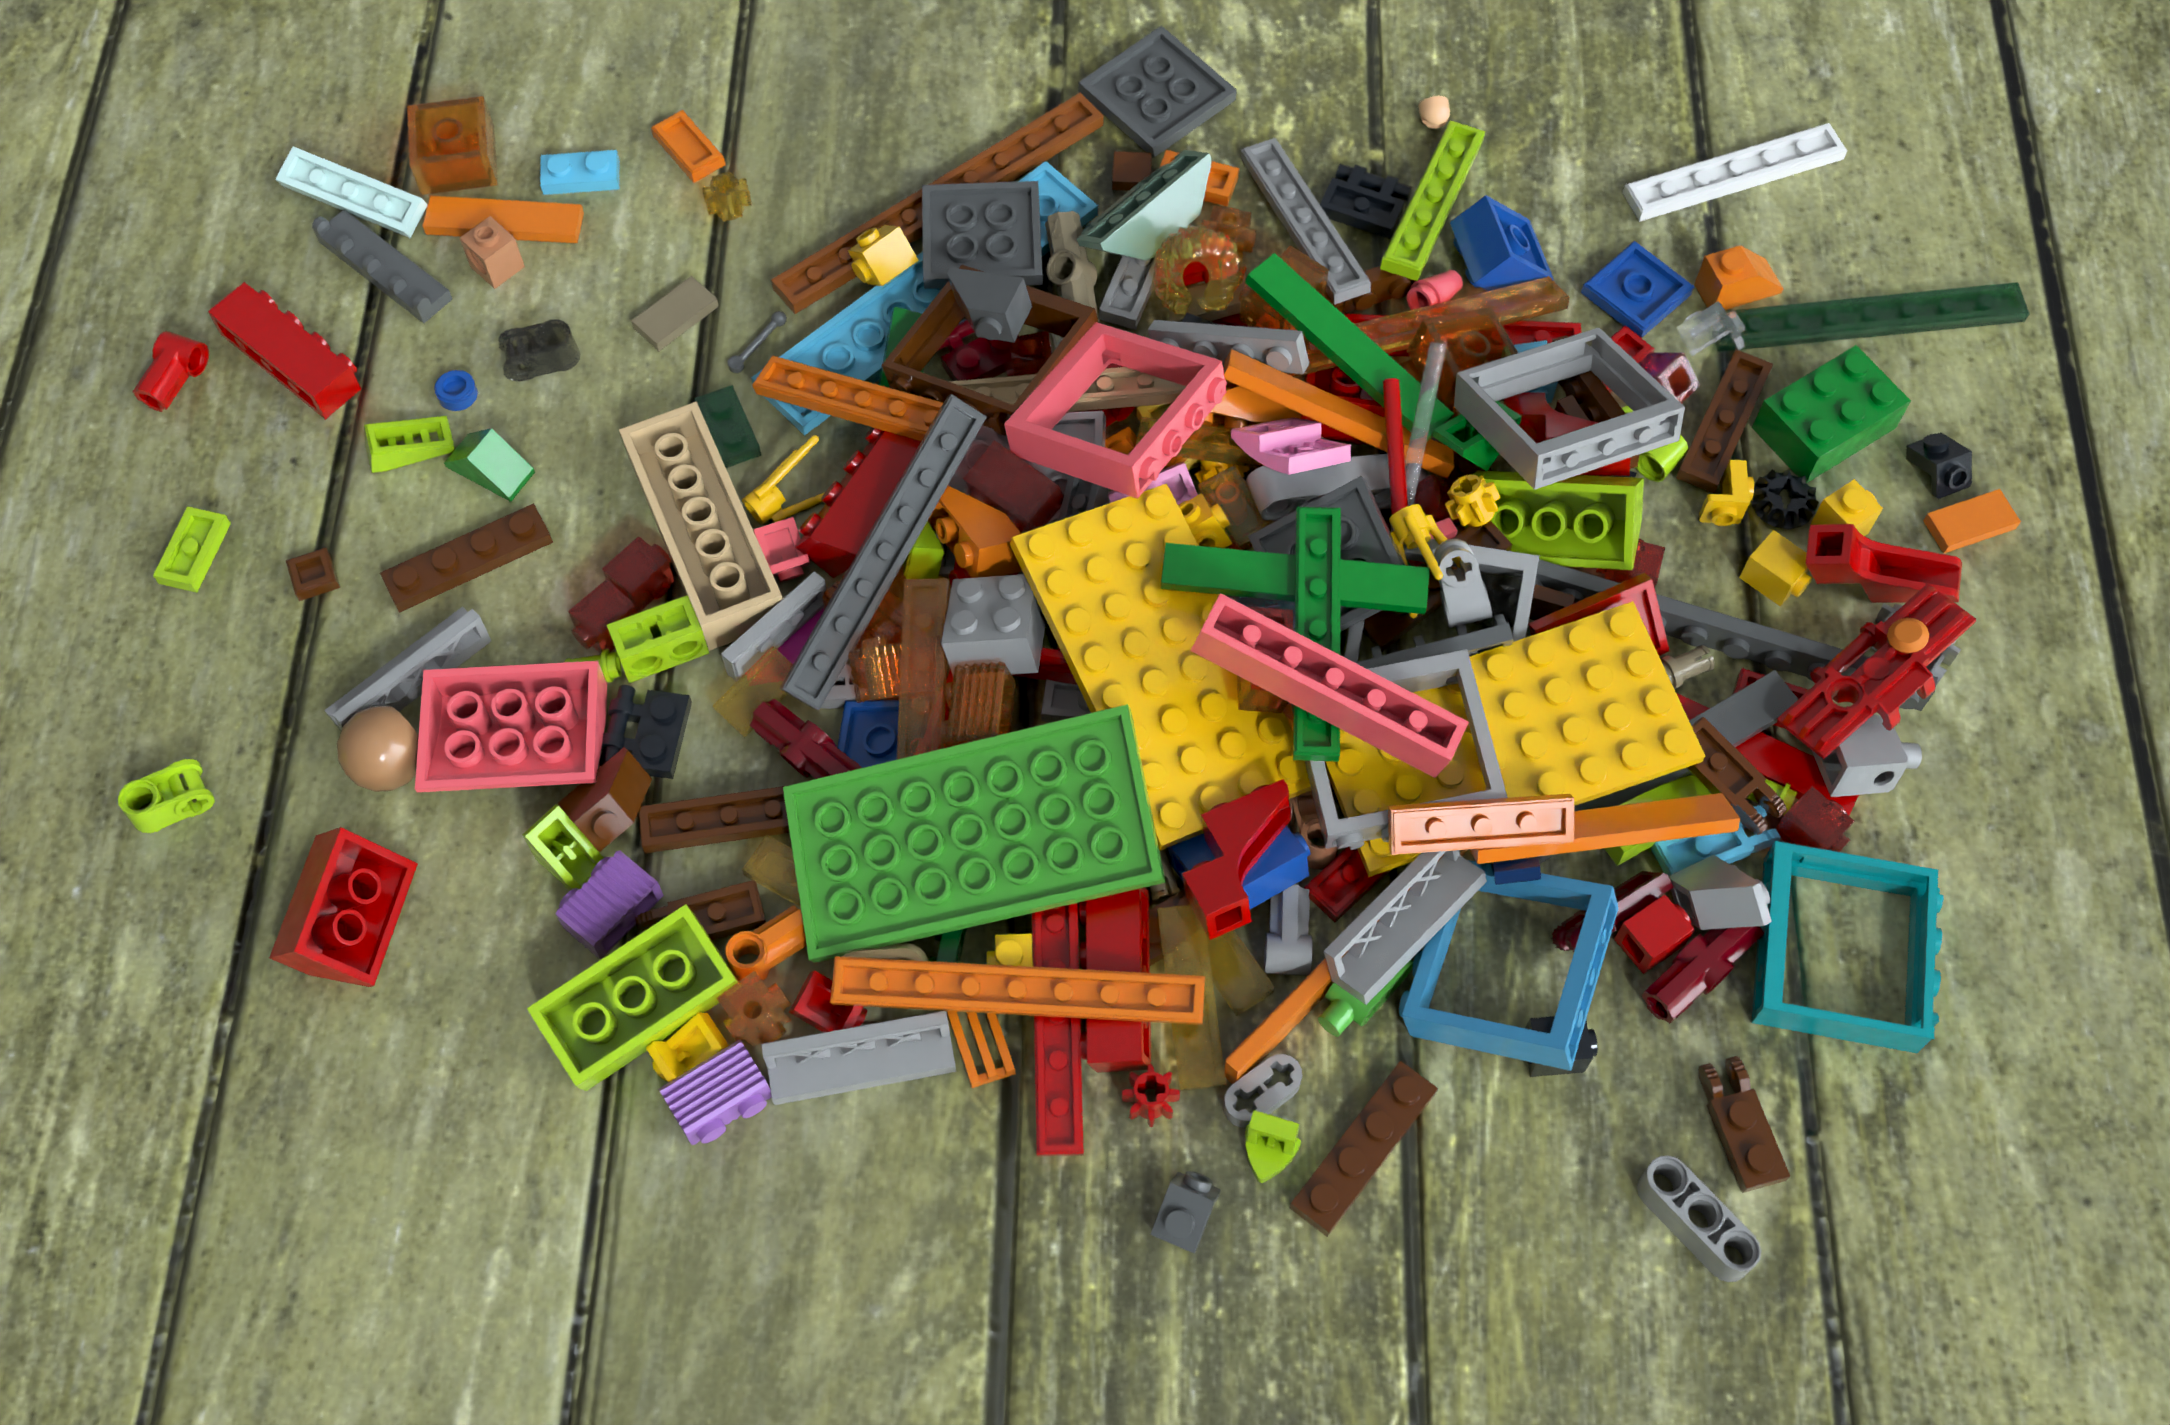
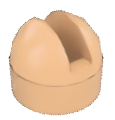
[1418,96,1450,129]

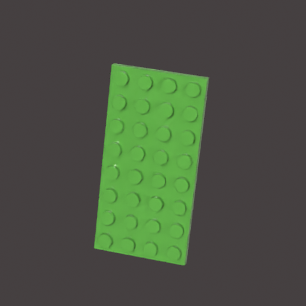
[783,704,1166,963]

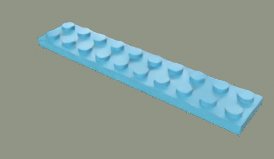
[751,161,1098,436]

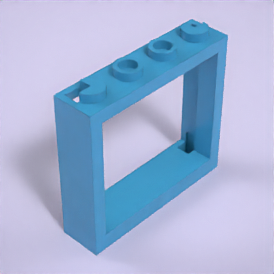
[1399,860,1619,1071]

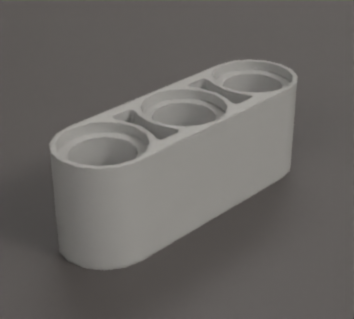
[1637,1156,1761,1282]

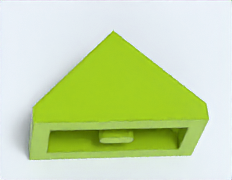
[522,804,603,891]

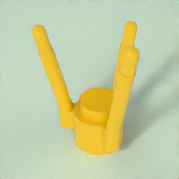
[742,435,825,525]
[1389,504,1461,618]

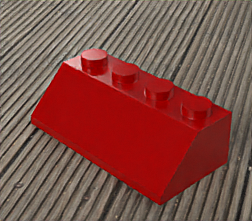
[795,427,921,578]

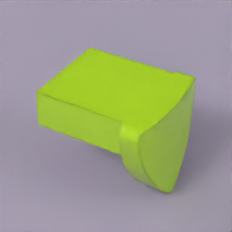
[1245,1110,1301,1183]

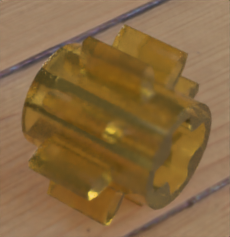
[702,172,752,221]

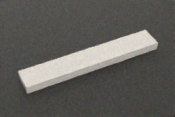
[1623,123,1847,222]

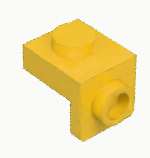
[1699,460,1754,526]
[646,1012,729,1082]

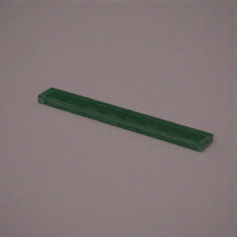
[1709,282,2030,352]

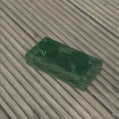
[695,385,762,468]

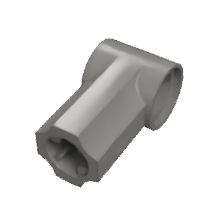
[1264,884,1312,976]

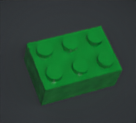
[1752,345,1911,483]

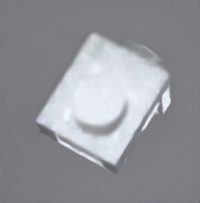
[1676,301,1746,356]

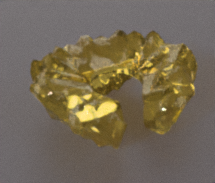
[1154,225,1247,315]

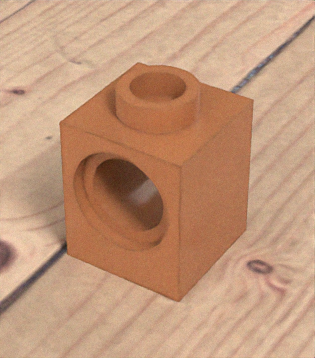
[459,216,525,289]

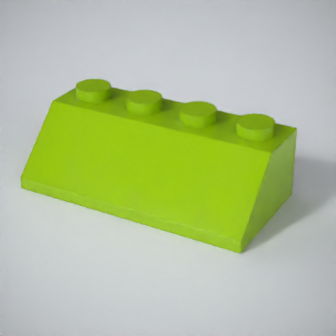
[1465,470,1644,570]

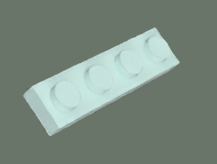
[275,147,428,238]

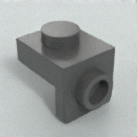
[1150,1171,1221,1253]

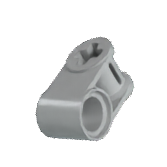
[1434,539,1492,628]

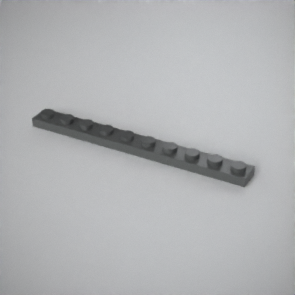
[1507,559,1938,711]

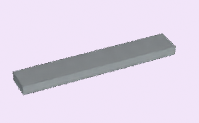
[1241,138,1371,305]

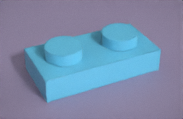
[540,150,620,195]

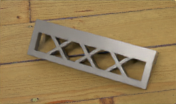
[324,606,492,730]
[1323,850,1487,1005]
[761,1011,957,1105]

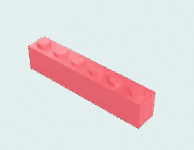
[1190,593,1469,778]

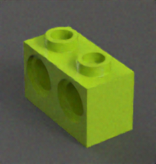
[607,595,709,683]

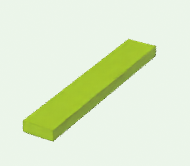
[1380,121,1485,281]

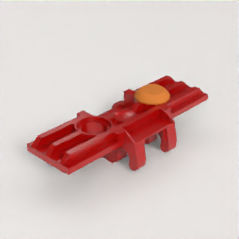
[1777,583,1976,759]

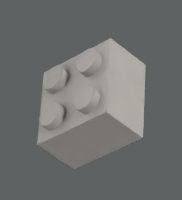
[941,574,1046,678]

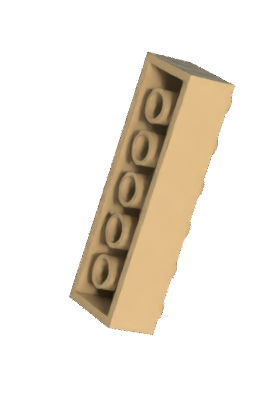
[619,402,783,651]

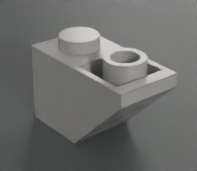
[1669,855,1772,930]

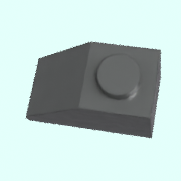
[946,267,1032,342]

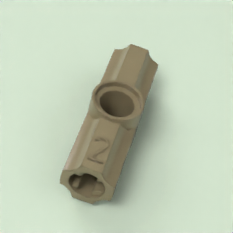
[1045,211,1100,322]

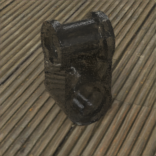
[498,319,580,382]

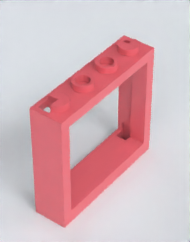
[1004,322,1227,499]

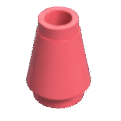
[1407,270,1463,317]

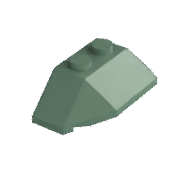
[1076,150,1212,260]

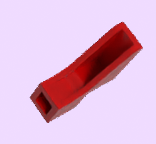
[1504,392,1631,476]
[1806,524,1962,603]
[1182,779,1292,940]

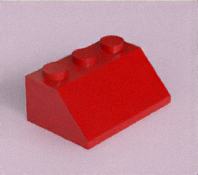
[269,827,418,987]

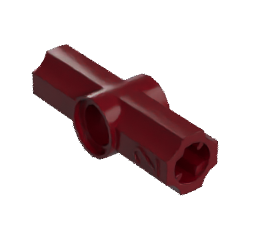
[750,698,862,779]
[1641,926,1764,1024]

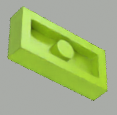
[153,506,231,593]

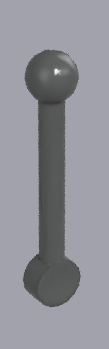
[728,311,787,373]

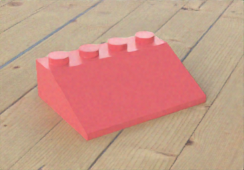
[415,661,607,793]

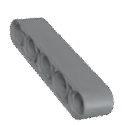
[1246,454,1435,521]

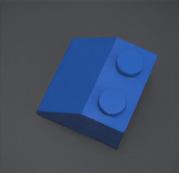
[1450,195,1554,295]

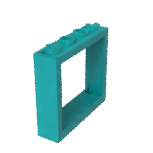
[1752,841,1944,1053]

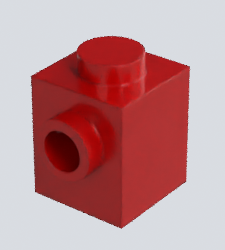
[1614,894,1695,974]

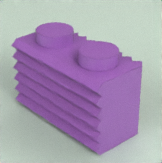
[556,850,664,960]
[659,1040,771,1145]

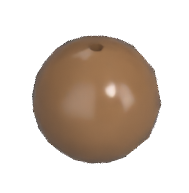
[337,706,419,792]

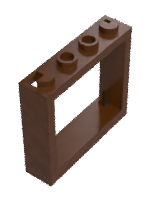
[882,265,1099,436]

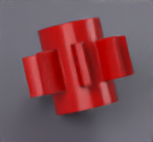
[1122,1064,1180,1127]

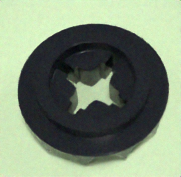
[1751,469,1819,529]

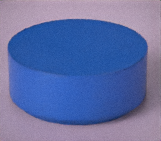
[434,370,478,411]

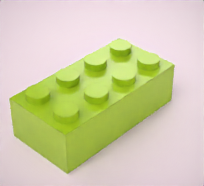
[526,904,742,1091]

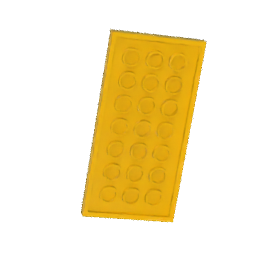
[1010,484,1311,851]
[1324,601,1705,877]

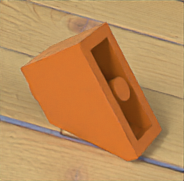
[1694,245,1783,314]

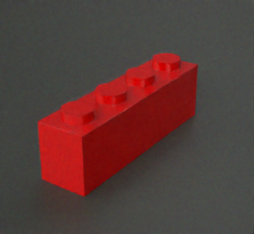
[208,282,361,420]
[1079,887,1151,1073]

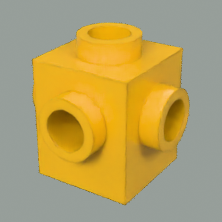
[1178,493,1232,548]

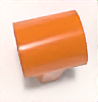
[725,905,807,986]

